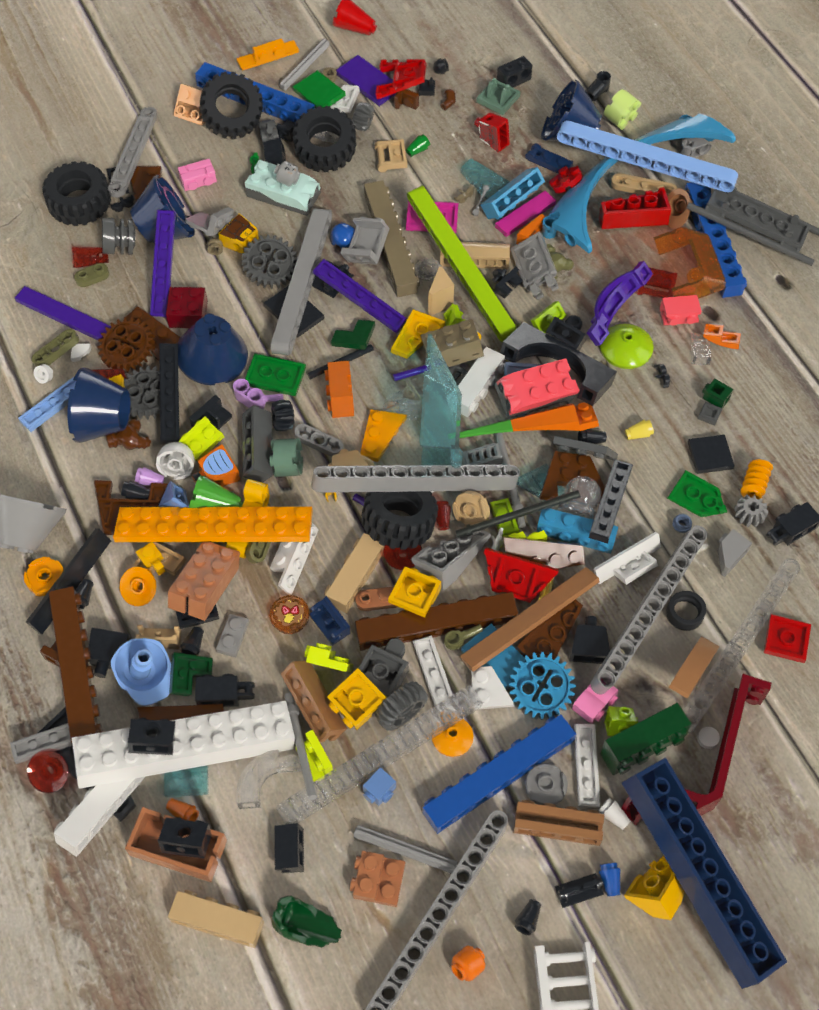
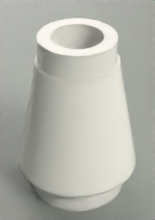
[598,797,631,830]

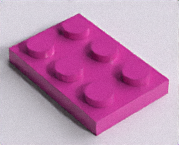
[406,200,459,233]

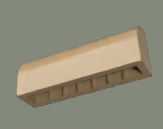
[440,242,510,269]

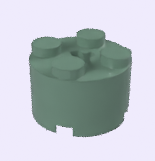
[270,438,303,477]

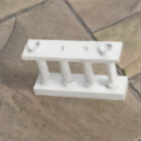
[533,942,599,1010]

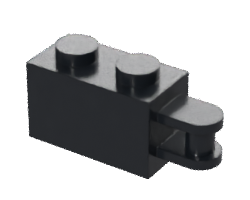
[766,502,819,546]
[195,674,255,707]

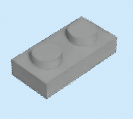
[216,614,249,658]

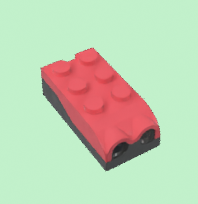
[495,358,580,418]

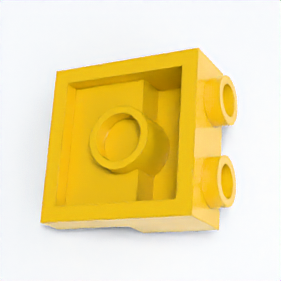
[388,567,441,618]
[327,668,386,730]

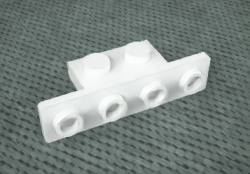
[270,523,318,595]
[593,532,661,585]

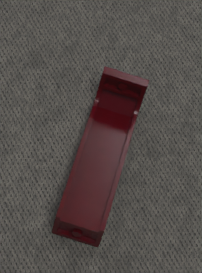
[685,674,772,816]

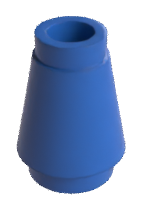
[598,863,620,897]

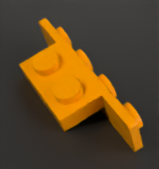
[237,38,299,70]

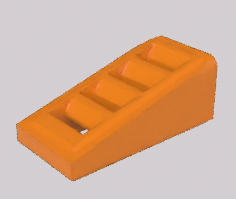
[516,214,545,244]

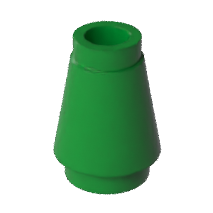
[406,134,430,157]

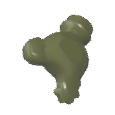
[547,244,574,279]

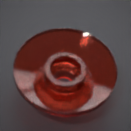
[383,545,422,570]
[27,751,69,793]

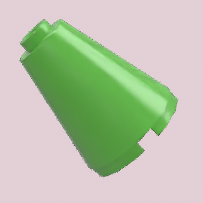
[189,475,244,508]

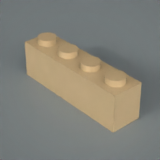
[324,533,385,614]
[168,890,264,948]

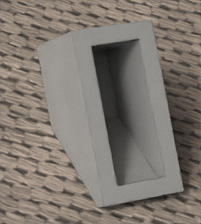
[717,529,752,577]

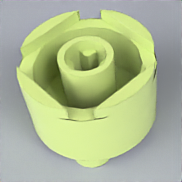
[604,89,641,130]

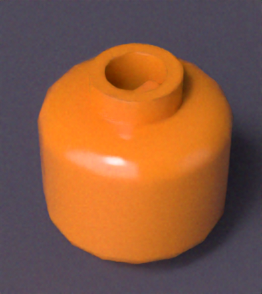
[451,945,485,981]

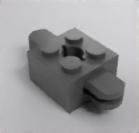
[358,639,409,698]

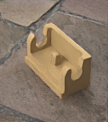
[136,625,182,649]

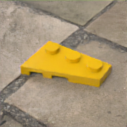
[391,310,445,359]

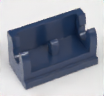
[309,596,350,646]

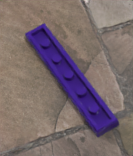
[150,210,176,317]
[313,259,407,334]
[15,286,111,340]

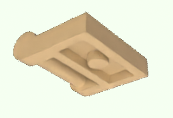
[375,139,407,172]

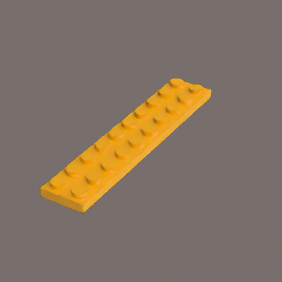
[113,507,313,542]

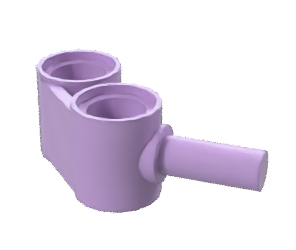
[233,379,284,409]

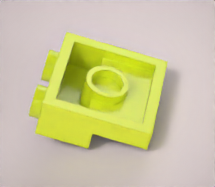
[305,643,354,672]

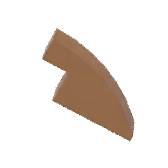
[669,636,720,699]

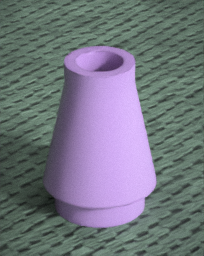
[135,467,165,485]

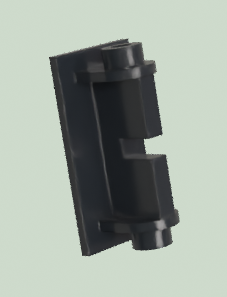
[555,873,604,908]

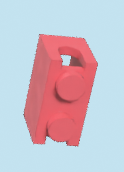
[660,295,702,326]

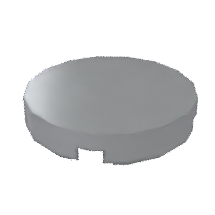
[525,763,568,805]

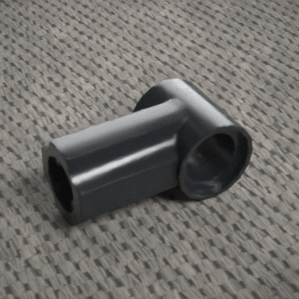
[585,71,611,102]

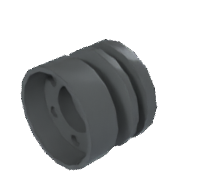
[102,218,135,255]

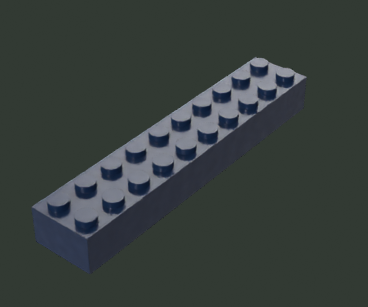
[622,757,788,989]

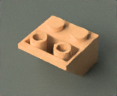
[173,84,205,125]

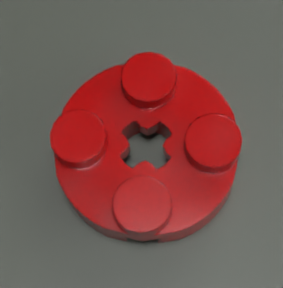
[549,166,583,193]

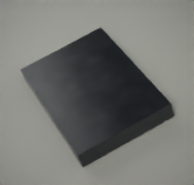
[264,285,325,338]

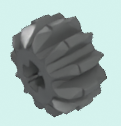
[352,102,375,131]

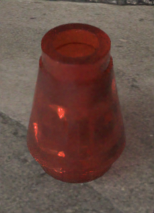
[436,501,451,531]

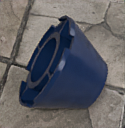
[130,175,195,243]
[67,367,131,443]

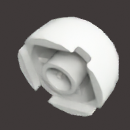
[156,442,195,480]

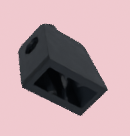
[569,616,610,664]
[89,628,131,678]

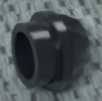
[433,58,449,74]

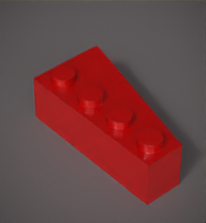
[599,187,671,229]

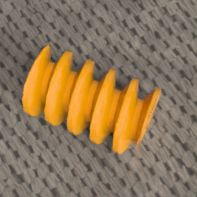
[740,459,773,499]

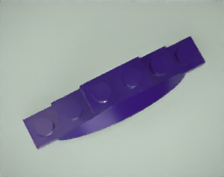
[586,261,653,346]

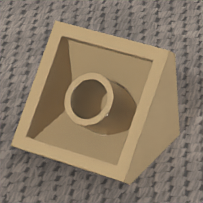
[428,266,454,316]

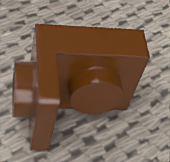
[393,89,419,110]

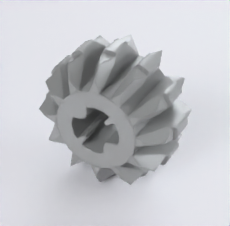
[734,494,768,527]

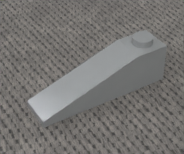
[412,530,491,591]

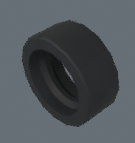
[666,591,707,631]

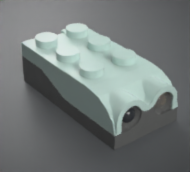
[245,160,321,216]

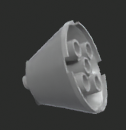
[0,494,67,553]

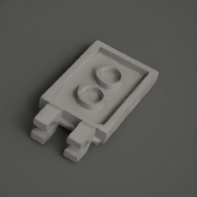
[510,231,559,300]

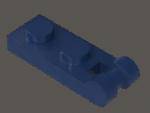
[525,143,573,174]

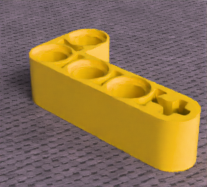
[226,479,270,559]

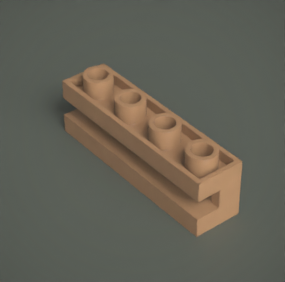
[281,661,348,743]
[513,800,605,846]

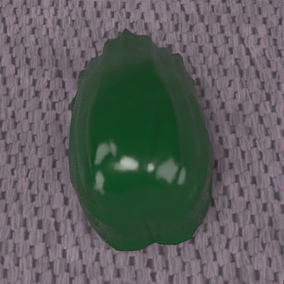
[271,896,342,948]

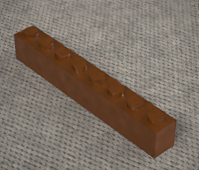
[49,586,103,745]
[355,592,518,651]

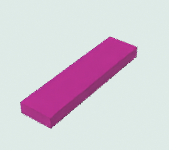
[495,191,556,237]

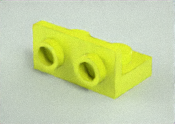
[179,416,224,462]
[296,730,333,783]

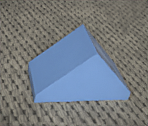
[159,481,189,508]

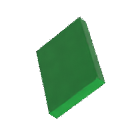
[293,70,346,108]
[245,353,306,396]

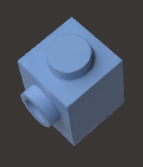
[363,767,396,806]

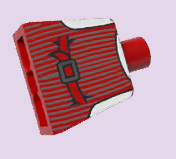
[474,113,510,153]

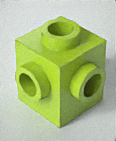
[604,706,638,736]

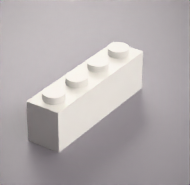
[449,347,505,417]

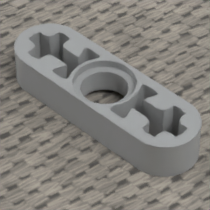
[294,424,344,457]

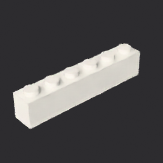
[54,777,145,857]

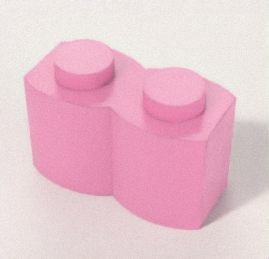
[572,679,618,724]

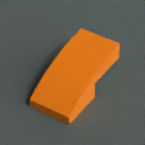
[703,324,741,350]

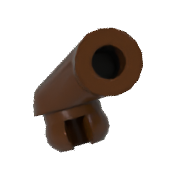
[441,89,456,111]

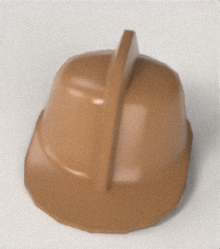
[668,188,692,229]

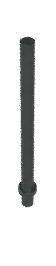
[456,490,581,538]

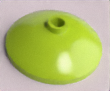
[600,323,654,369]

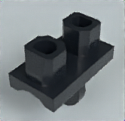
[492,266,523,299]

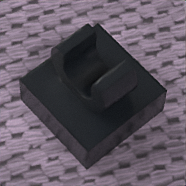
[419,77,435,96]

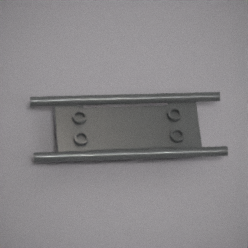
[686,187,819,266]

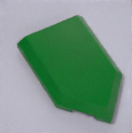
[667,470,727,517]

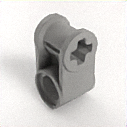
[679,138,712,158]

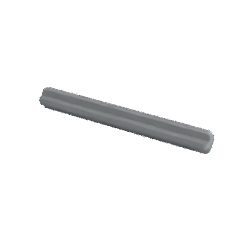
[279,39,329,91]
[354,825,458,874]

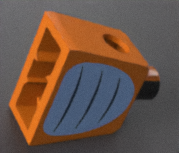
[192,444,241,486]

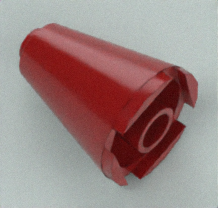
[332,0,377,35]

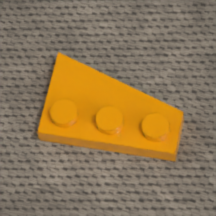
[360,409,407,462]

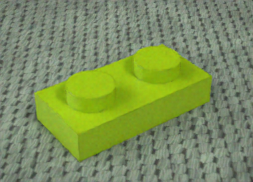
[530,301,567,333]

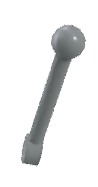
[472,185,489,216]

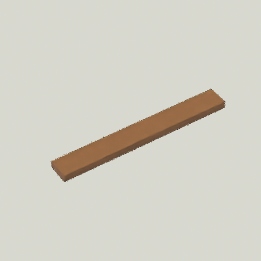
[460,567,600,672]

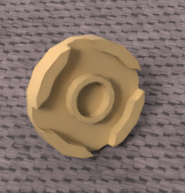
[452,490,490,527]

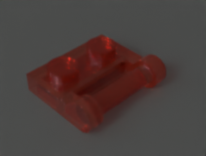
[637,268,678,298]

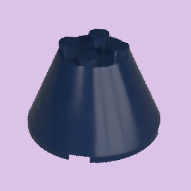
[541,79,602,142]
[177,313,248,385]

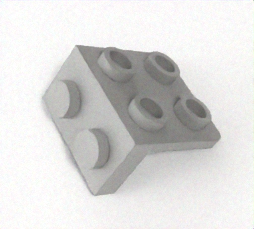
[185,207,234,236]

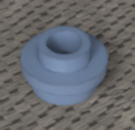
[672,514,692,533]

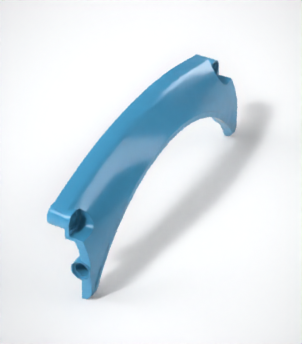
[541,113,736,253]

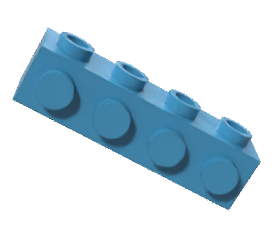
[481,167,545,220]
[536,508,619,554]

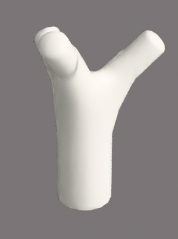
[491,527,504,551]

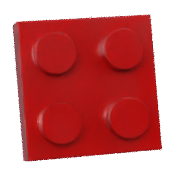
[764,614,811,663]

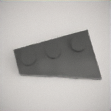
[553,436,618,461]

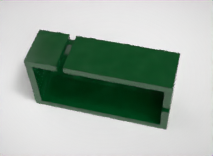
[600,702,692,776]

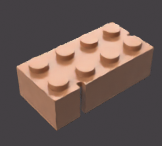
[168,542,240,621]
[125,807,227,882]

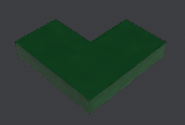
[331,320,375,350]
[169,652,213,696]

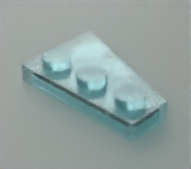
[461,158,510,200]

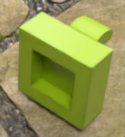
[443,304,465,326]

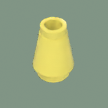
[625,420,654,440]

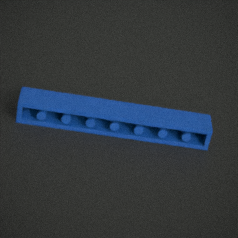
[422,715,576,834]

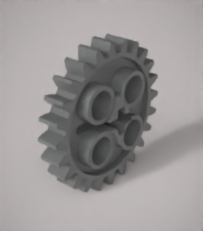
[242,234,298,289]
[124,366,160,420]

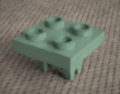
[476,78,521,115]

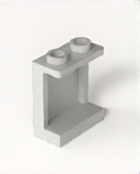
[340,217,390,265]

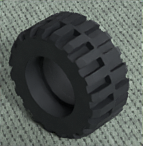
[199,71,263,139]
[293,106,356,173]
[42,161,111,226]
[361,491,438,550]

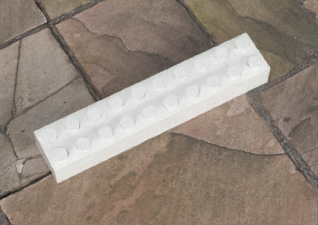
[72,701,295,789]

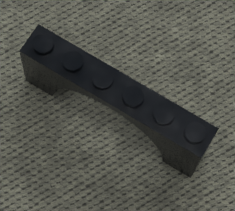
[500,322,617,406]

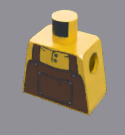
[218,214,259,254]

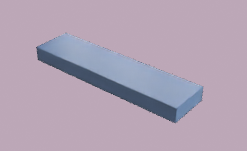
[18,377,76,432]

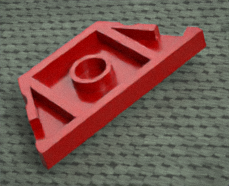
[484,547,559,603]

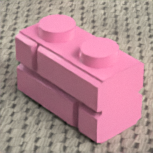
[178,159,217,191]

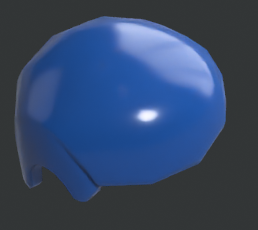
[330,223,355,249]

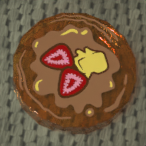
[269,595,310,634]

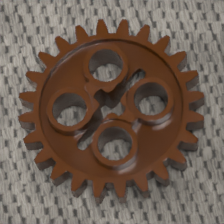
[97,317,156,373]

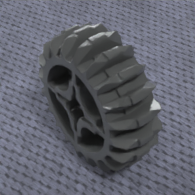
[375,681,428,731]

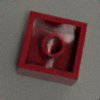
[166,287,208,328]

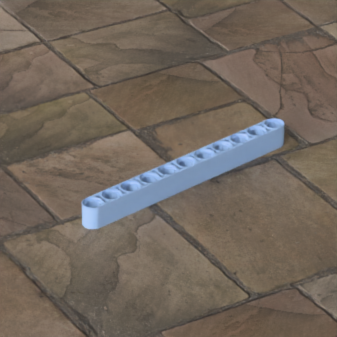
[557,121,738,192]

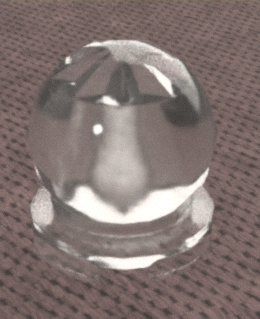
[557,476,601,520]

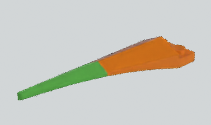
[447,402,599,440]

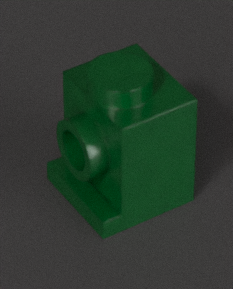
[702,378,734,409]

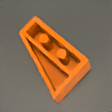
[324,361,354,418]

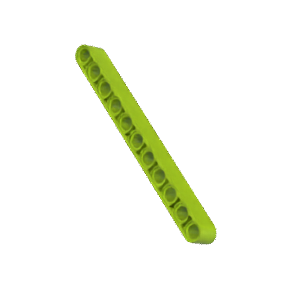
[407,185,517,342]

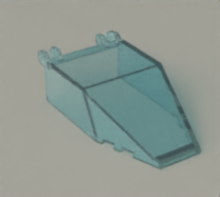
[420,334,463,492]

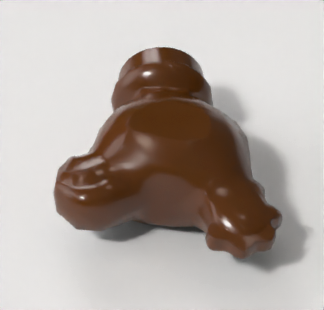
[106,419,151,450]

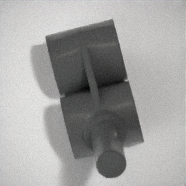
[259,119,278,144]

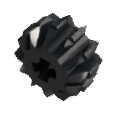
[271,400,295,431]

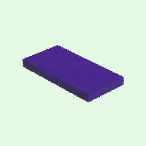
[336,55,396,106]

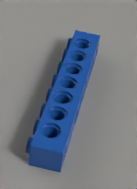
[195,62,315,123]
[685,182,747,298]

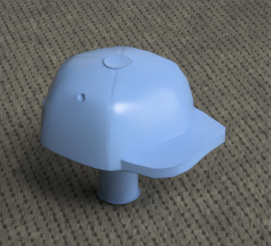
[111,638,171,706]

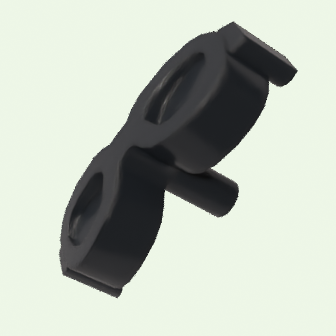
[110,194,134,212]
[654,364,670,388]

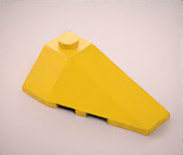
[624,855,685,920]

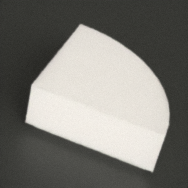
[71,344,92,362]

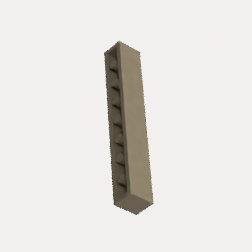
[364,180,420,297]

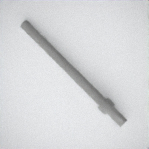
[495,433,526,528]
[284,693,317,800]

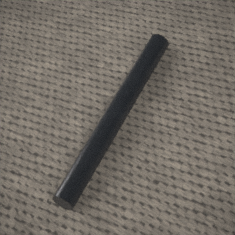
[307,344,374,380]

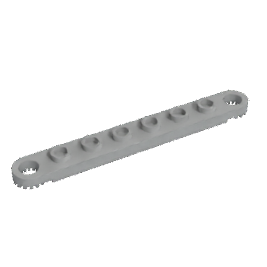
[108,107,158,198]

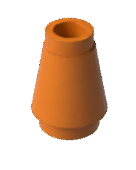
[166,798,199,821]

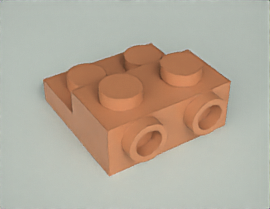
[350,851,406,907]

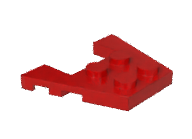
[375,59,427,99]

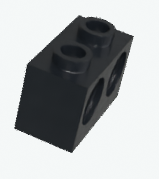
[497,56,533,88]

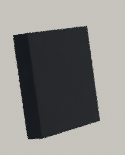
[688,434,735,474]

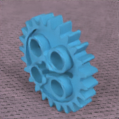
[508,652,576,720]

